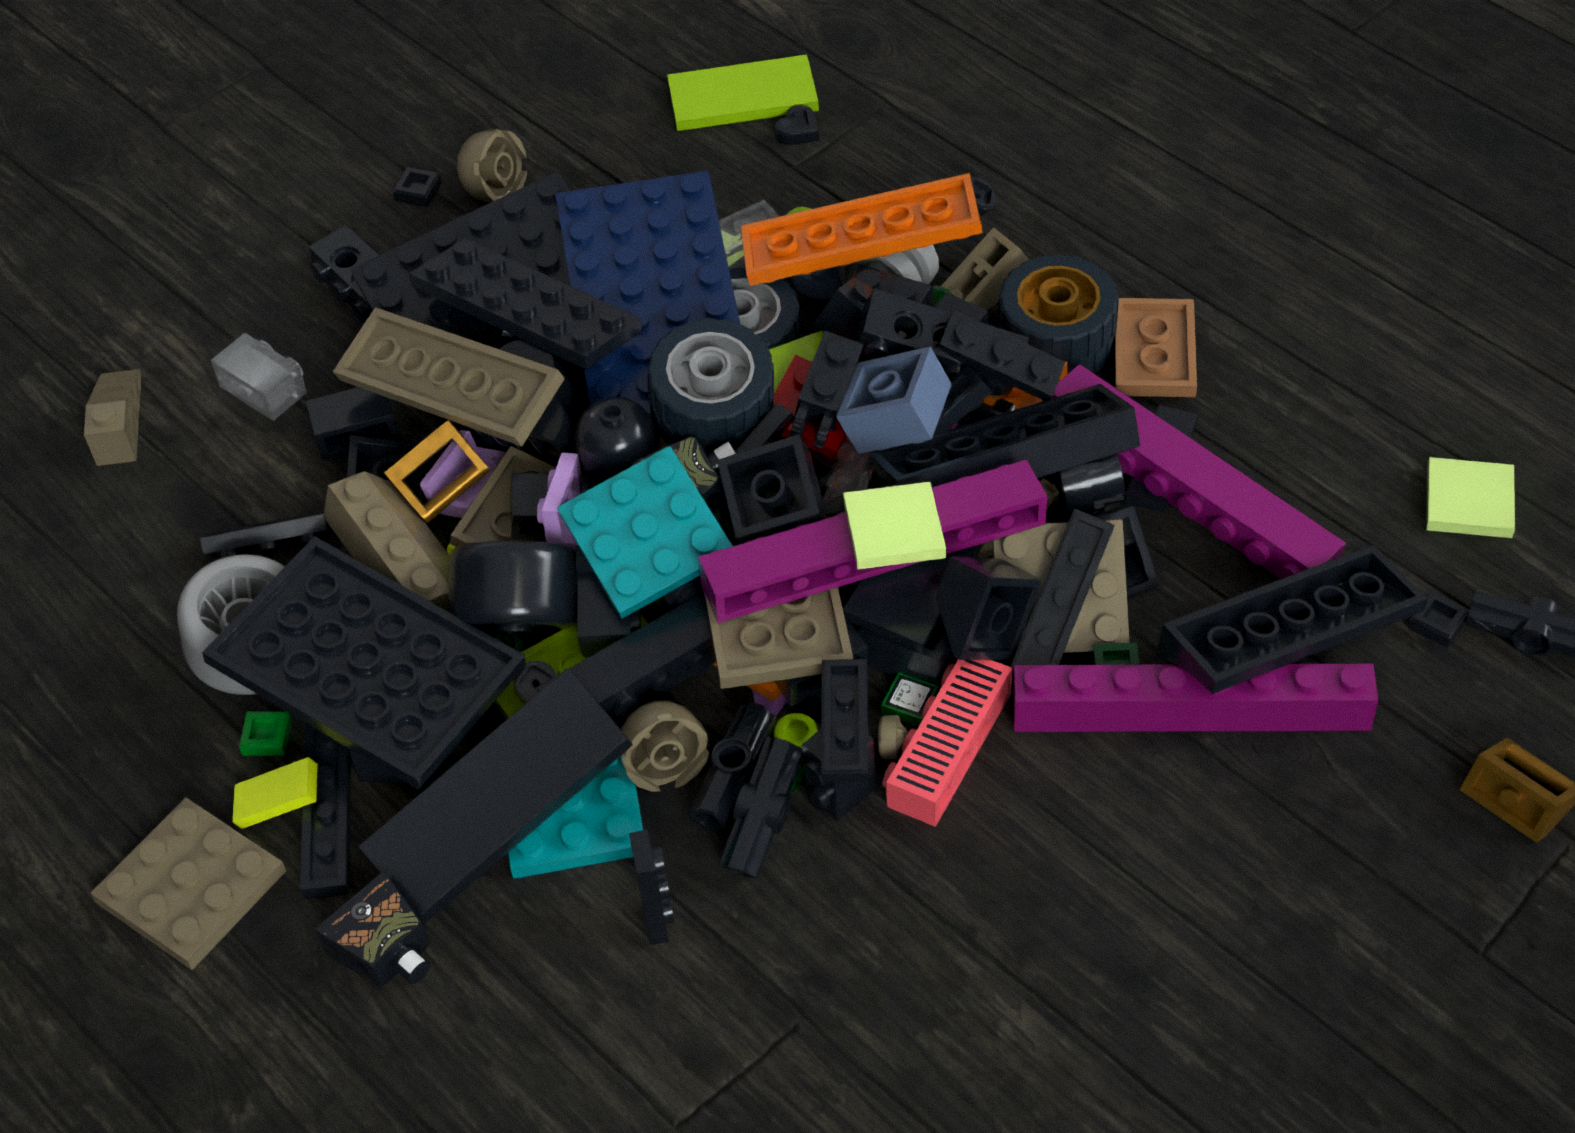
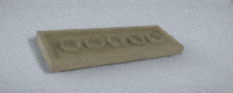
[333,307,565,446]

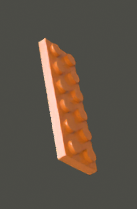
[741,173,983,286]

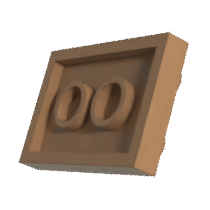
[1115,298,1197,397]

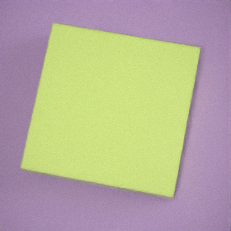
[1426,457,1515,538]
[843,482,946,570]

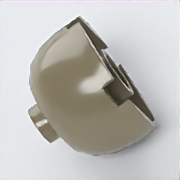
[457,129,527,203]
[620,701,709,792]

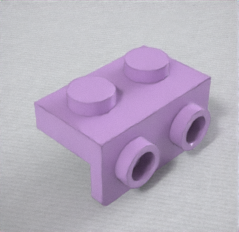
[420,430,506,518]
[537,453,581,550]

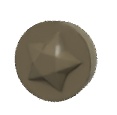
[878,715,908,760]

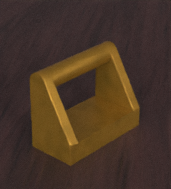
[384,420,491,523]
[1460,738,1575,843]

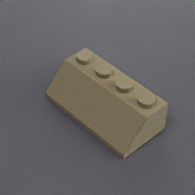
[323,471,450,612]

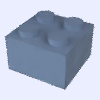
[836,347,952,454]

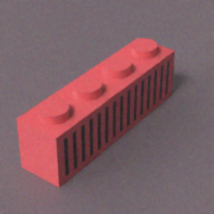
[882,659,1012,827]

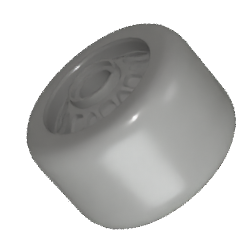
[177,554,285,695]

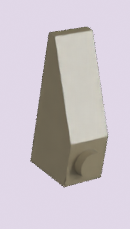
[941,227,1029,310]
[84,369,141,466]

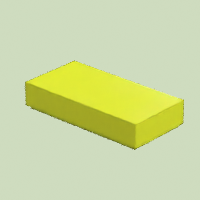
[233,757,318,829]

